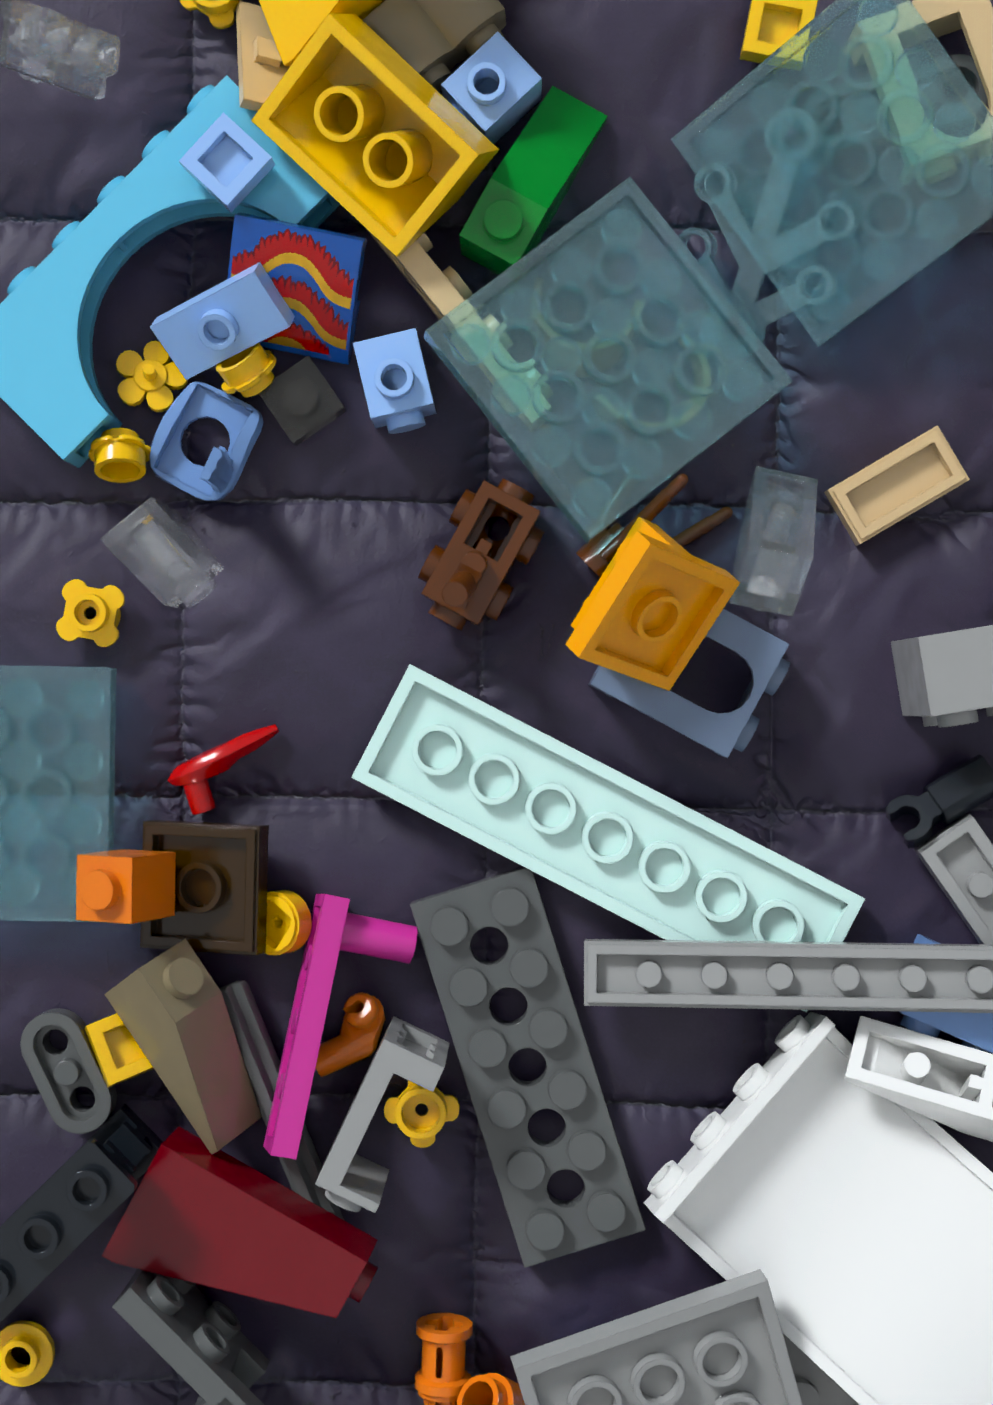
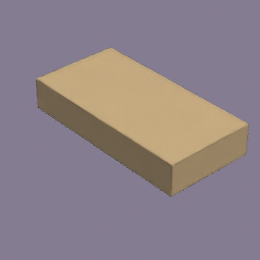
[824,425,970,546]

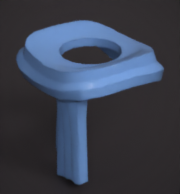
[149,381,264,501]

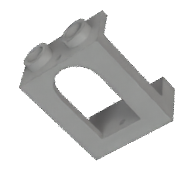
[315,1016,450,1213]

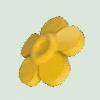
[116,341,188,412]

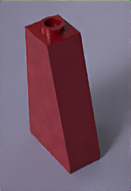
[102,1126,378,1318]

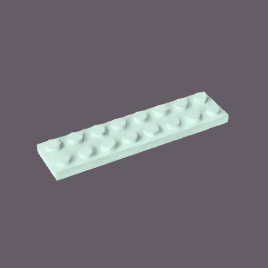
[351,664,865,1013]

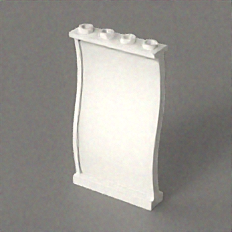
[644,1012,993,1405]

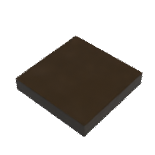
[140,820,269,955]

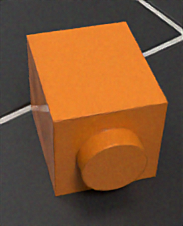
[76,849,176,924]

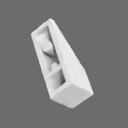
[844,1016,993,1142]

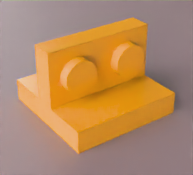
[565,517,740,691]

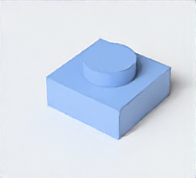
[179,112,275,213]

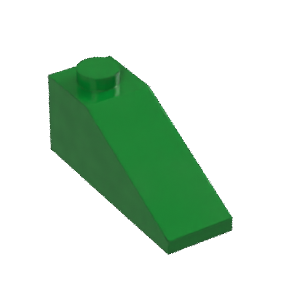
[459,86,608,284]

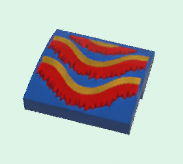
[228,212,367,365]

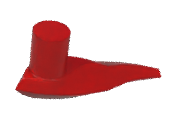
[167,724,279,815]

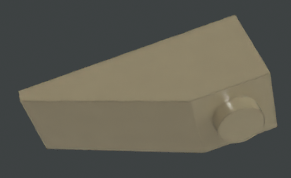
[104,938,262,1155]

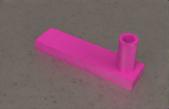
[263,894,418,1160]

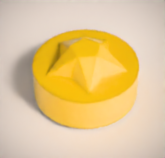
[265,890,312,955]

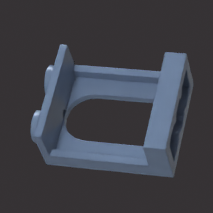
[588,609,790,758]

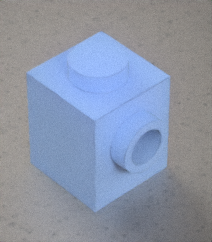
[441,31,542,144]
[353,328,437,434]

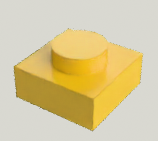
[740,0,818,71]
[85,1013,154,1088]

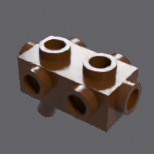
[418,479,545,631]

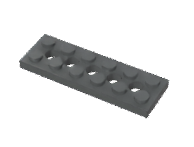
[410,867,646,1268]

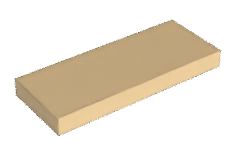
[236,0,290,112]

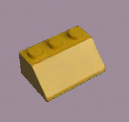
[251,13,499,257]

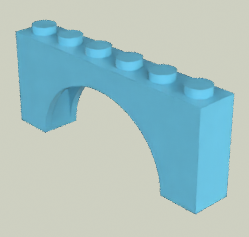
[0,75,340,468]

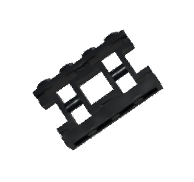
[0,1103,163,1322]

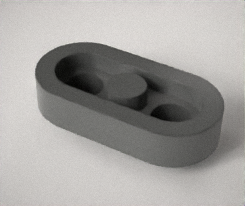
[20,1008,117,1134]

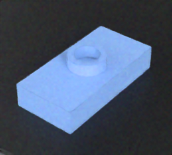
[150,262,295,380]

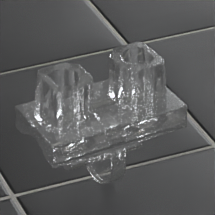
[0,0,121,100]

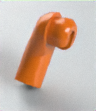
[315,992,385,1077]

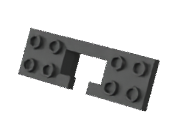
[112,1269,314,1405]

